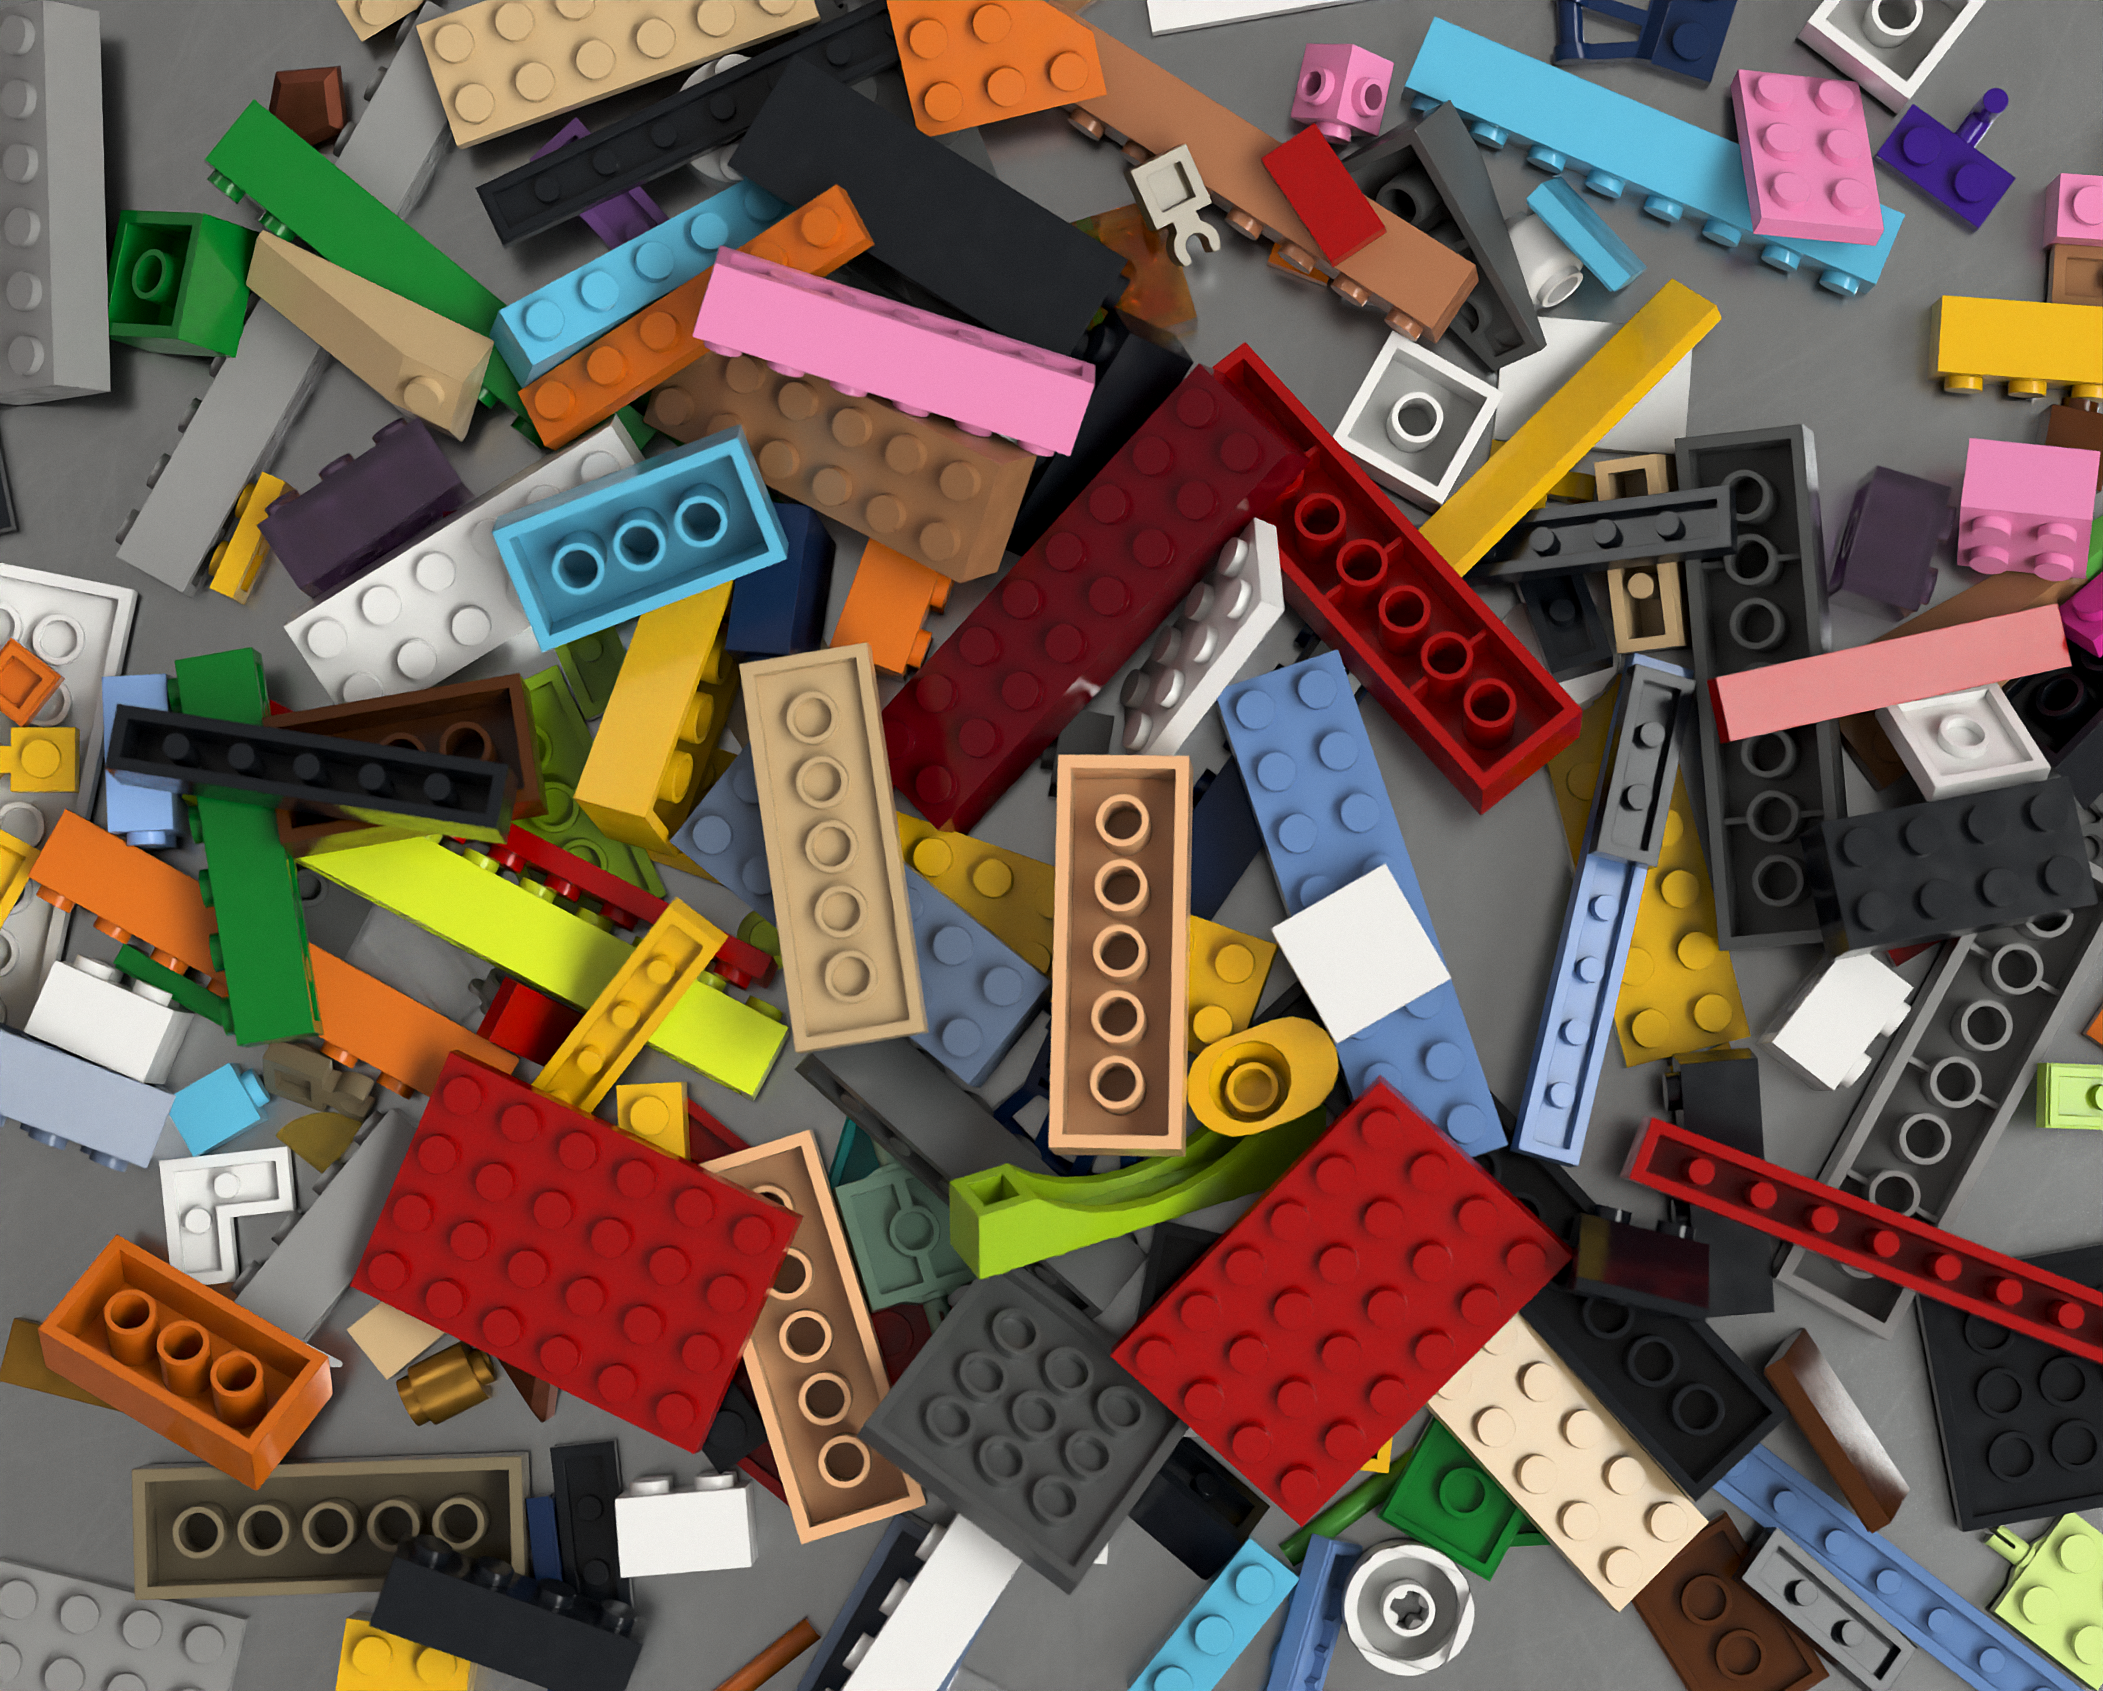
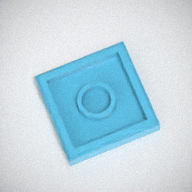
[1526,176,1648,292]

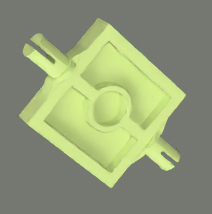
[1983,1512,2103,1691]

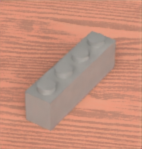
[230,1108,419,1343]

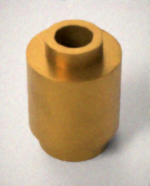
[396,1341,497,1426]

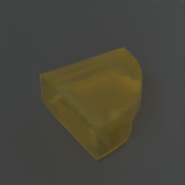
[275,1112,363,1174]

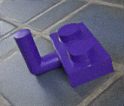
[1872,88,2016,233]

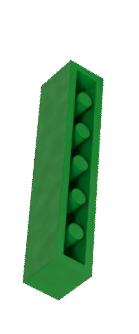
[168,647,324,1048]

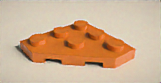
[886,0,1107,137]

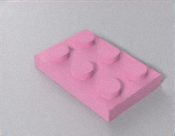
[1730,69,1884,246]

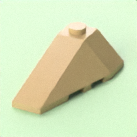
[245,230,495,442]

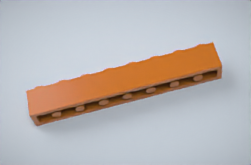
[27,808,521,1100]

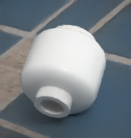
[1505,212,1583,307]

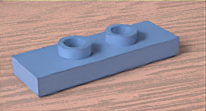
[1266,1533,1363,1691]

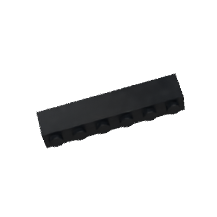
[104,704,519,845]

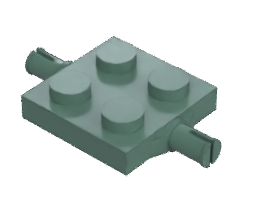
[832,1137,977,1335]

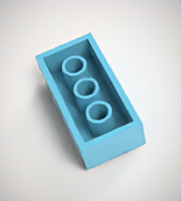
[492,424,789,652]

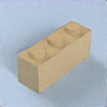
[1594,454,1693,654]

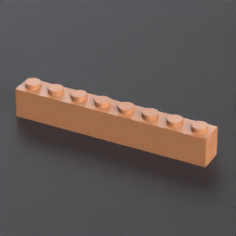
[1048,0,1479,344]

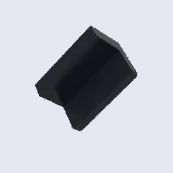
[1128,1437,1270,1580]

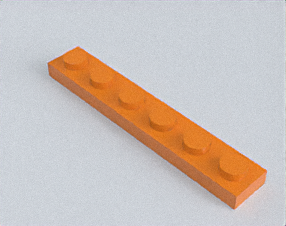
[518,184,875,451]

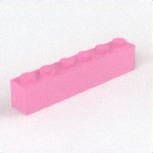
[692,245,1095,457]

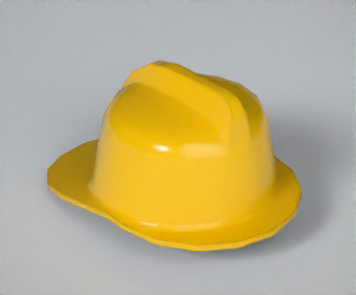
[1187,1016,1339,1137]

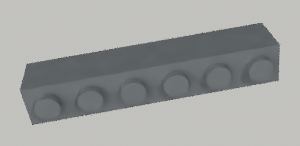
[795,1037,1149,1319]

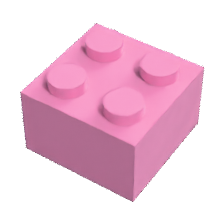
[1957,438,2101,581]

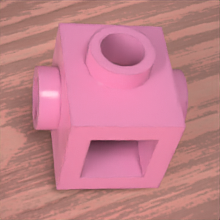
[1290,44,1394,145]

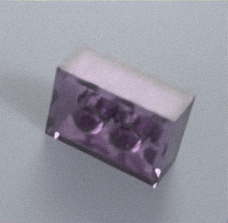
[256,417,475,599]

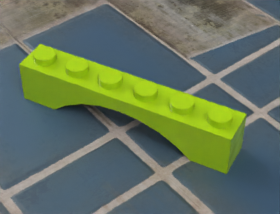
[949,1104,1326,1280]

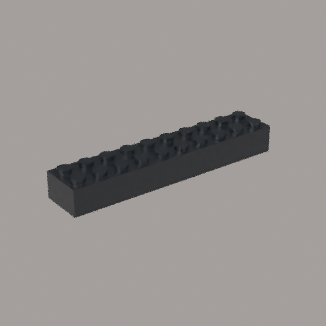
[1251,979,1790,1502]

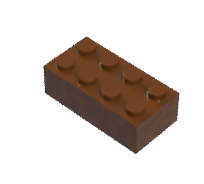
[262,673,549,859]

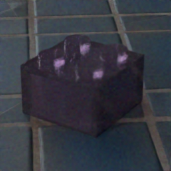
[1827,465,1957,623]

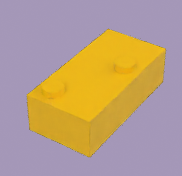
[573,580,741,857]

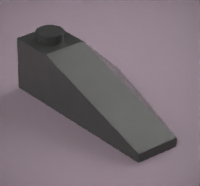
[1341,100,1547,371]

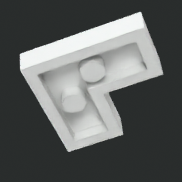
[159,1146,297,1285]

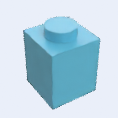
[169,1063,271,1157]

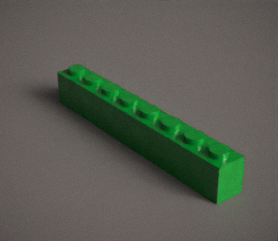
[204,99,658,451]

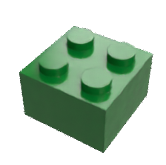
[107,210,260,358]

